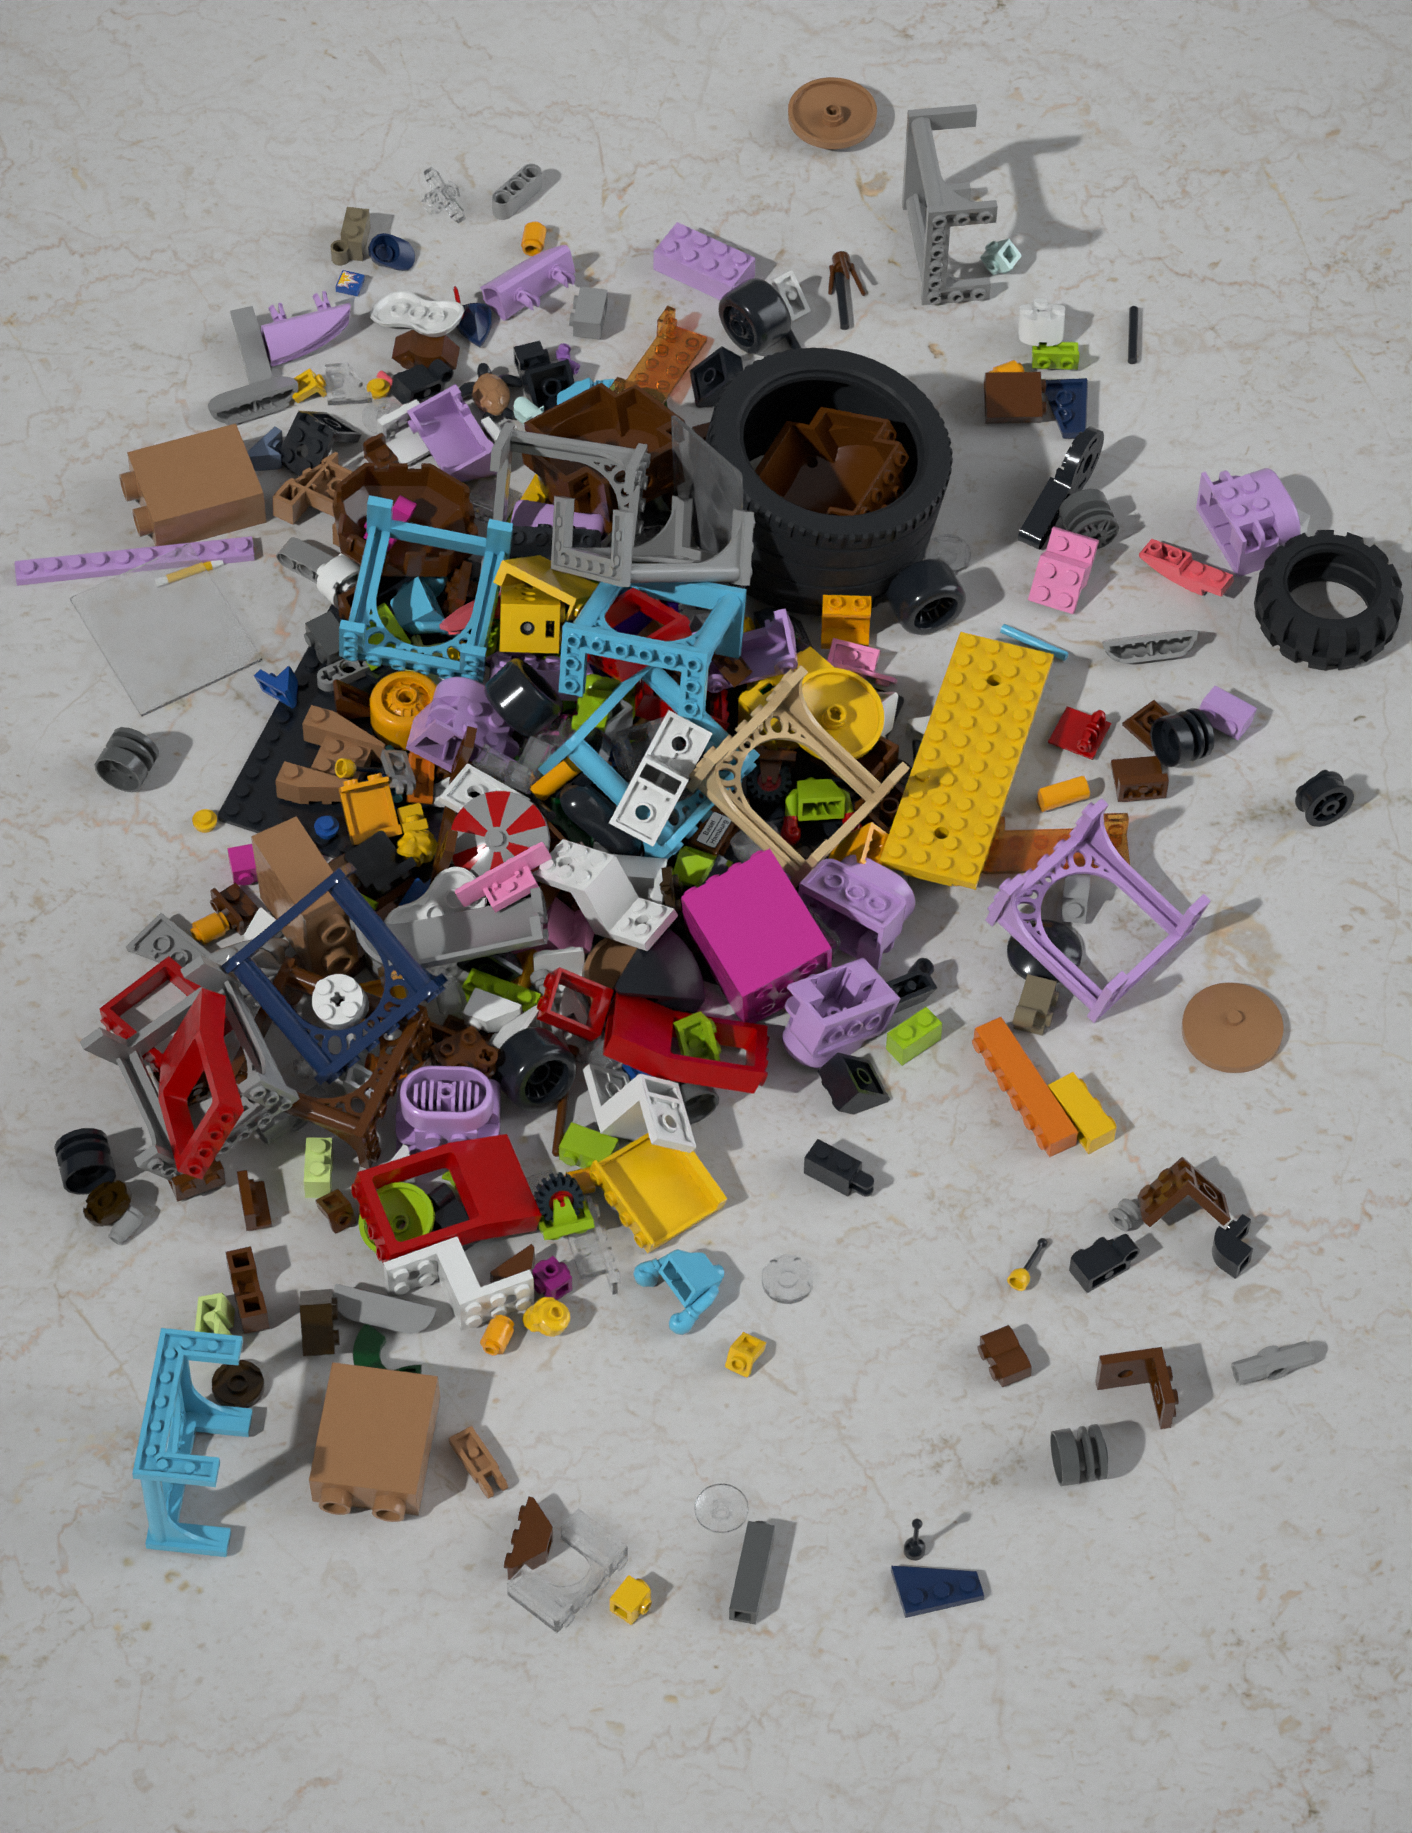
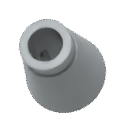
[108,1205,144,1245]

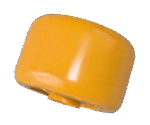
[370,671,437,750]

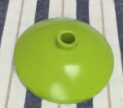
[359,1182,435,1253]

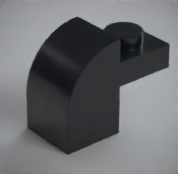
[1212,1214,1253,1279]

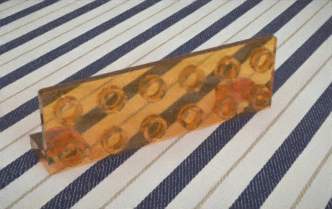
[609,306,707,405]
[982,813,1130,874]

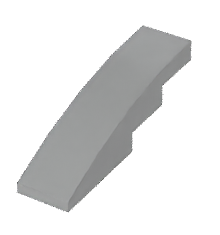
[230,306,272,384]

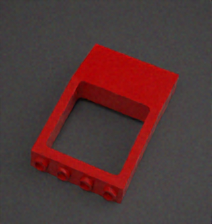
[158,988,244,1179]
[603,992,770,1094]
[351,1134,542,1266]

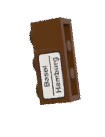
[688,792,750,857]

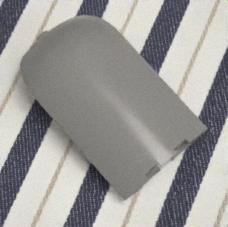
[349,887,549,969]

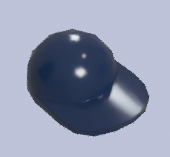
[368,233,415,271]

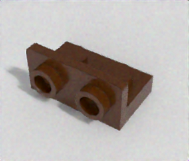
[210,882,259,936]
[237,1170,272,1231]

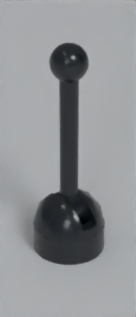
[904,1518,926,1561]

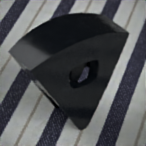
[610,928,705,1013]

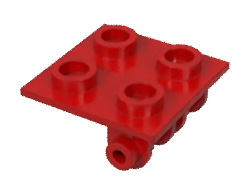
[1048,706,1112,760]

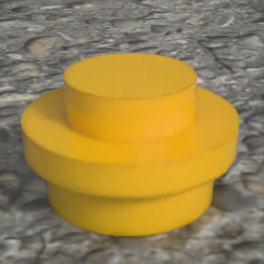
[367,378,390,400]
[192,809,217,833]

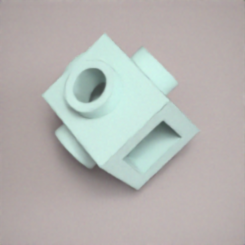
[980,238,1022,275]

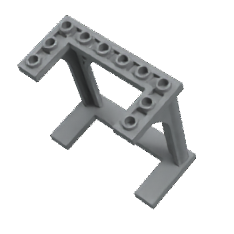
[902,104,998,305]
[480,422,651,574]
[551,496,755,587]
[80,955,300,1181]

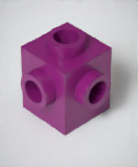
[532,1256,573,1300]

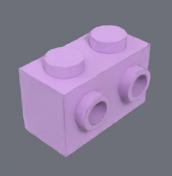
[1199,686,1257,740]

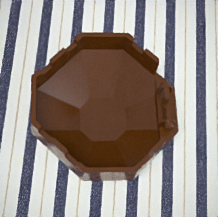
[332,463,478,577]

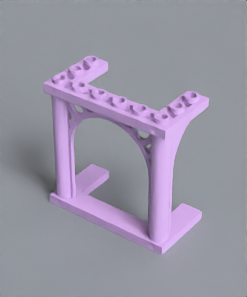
[985,798,1211,1023]

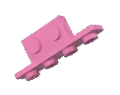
[827,638,897,687]
[455,842,552,913]

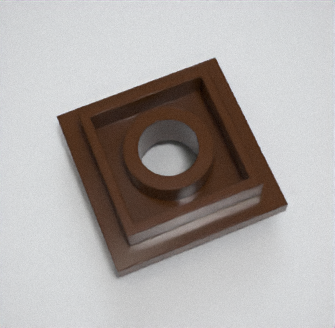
[1122,700,1170,752]

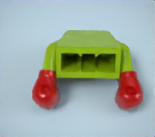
[780,777,862,845]

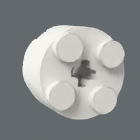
[1018,298,1065,346]
[317,553,361,609]
[312,974,369,1030]

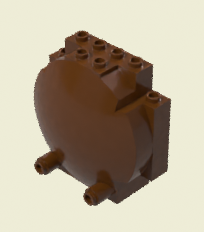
[522,383,688,535]
[755,407,909,516]

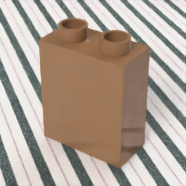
[119,423,266,546]
[251,816,359,977]
[309,1362,440,1522]

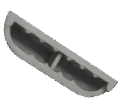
[208,376,298,425]
[1102,630,1198,664]
[333,1284,437,1334]

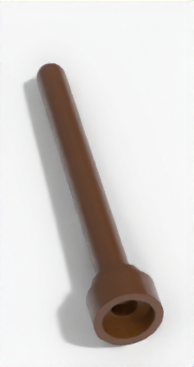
[552,1044,580,1157]

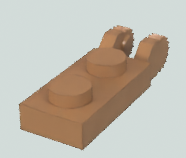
[449,1426,508,1499]

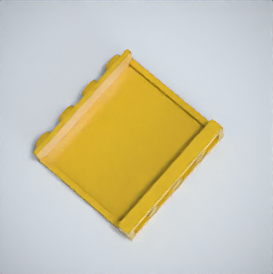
[493,555,598,621]
[589,1133,727,1254]

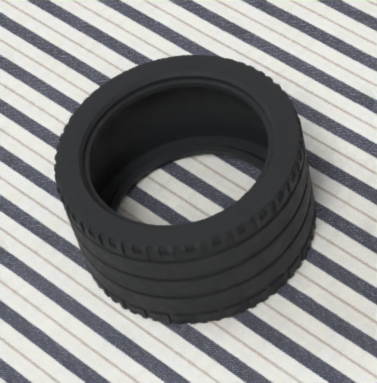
[692,347,953,616]

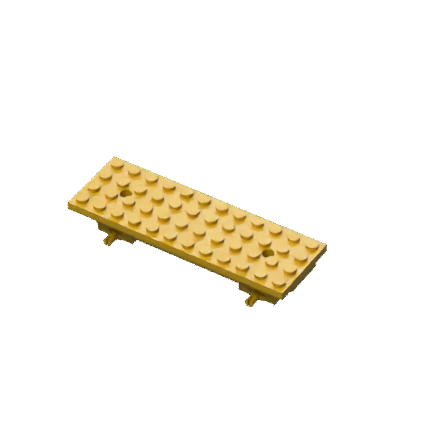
[880,632,1054,890]

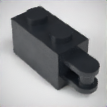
[804,1139,874,1197]

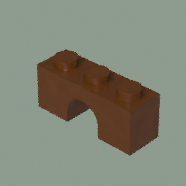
[225,1246,269,1334]

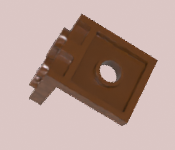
[1137,1157,1231,1227]
[1095,1347,1179,1429]

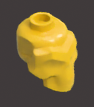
[397,829,437,867]
[522,1297,570,1337]

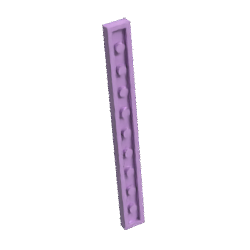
[15,536,255,586]

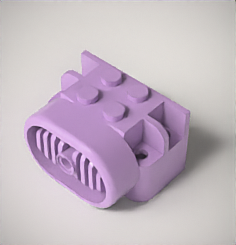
[1196,468,1301,577]
[406,677,520,772]
[798,855,915,970]
[782,957,900,1068]
[395,1066,501,1155]

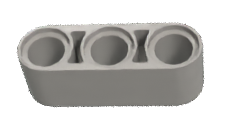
[492,164,542,220]
[276,537,335,584]

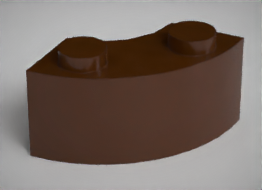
[392,329,460,370]

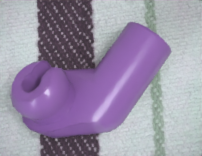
[555,343,580,375]

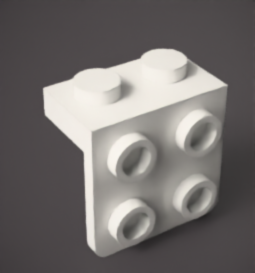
[377,400,430,465]
[533,947,587,1004]

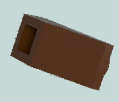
[504,1496,553,1580]

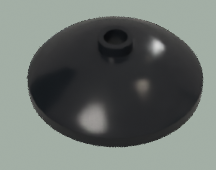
[1007,919,1082,983]

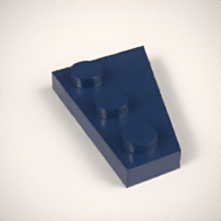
[1045,378,1088,439]
[891,1565,984,1618]

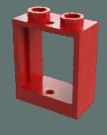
[537,967,614,1042]

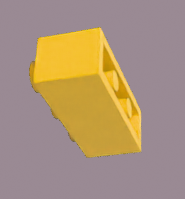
[1048,1072,1117,1154]

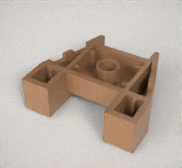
[272,452,353,547]
[275,705,386,804]

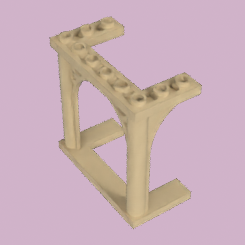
[686,666,910,889]

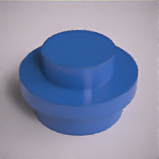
[314,816,339,839]

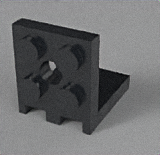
[278,411,362,476]

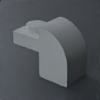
[1060,874,1090,924]

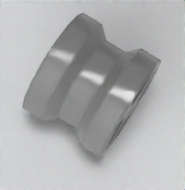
[1108,1198,1141,1231]

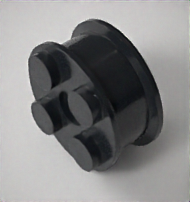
[1295,770,1354,827]

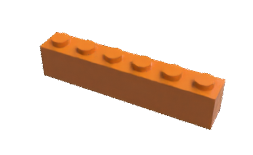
[972,1017,1078,1157]

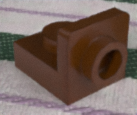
[363,433,399,468]
[315,1189,357,1233]

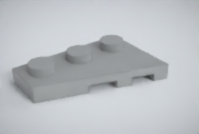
[126,913,211,967]

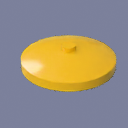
[789,668,884,760]

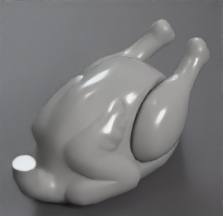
[207,938,289,996]

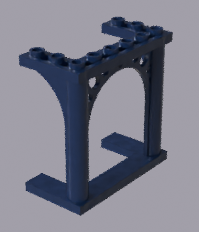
[222,862,448,1085]

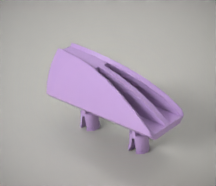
[480,245,575,321]
[261,291,351,367]

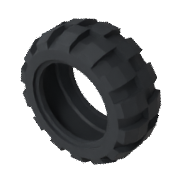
[1254,530,1404,671]

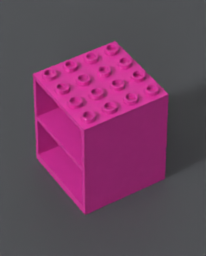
[681,848,832,1024]

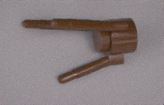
[828,251,866,296]

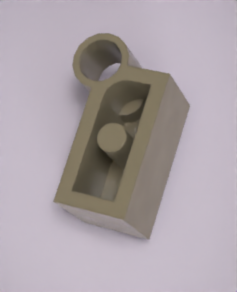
[330,207,371,266]
[1012,974,1060,1036]

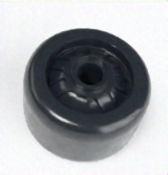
[718,278,791,354]
[887,559,966,635]
[484,659,563,738]
[493,1027,577,1111]

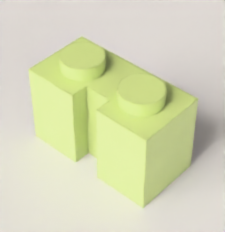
[304,1137,334,1198]
[195,1293,235,1335]

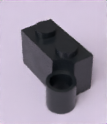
[390,359,454,405]
[886,958,937,1014]
[427,1183,480,1252]
[1069,1234,1140,1293]

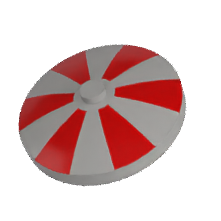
[451,791,550,878]

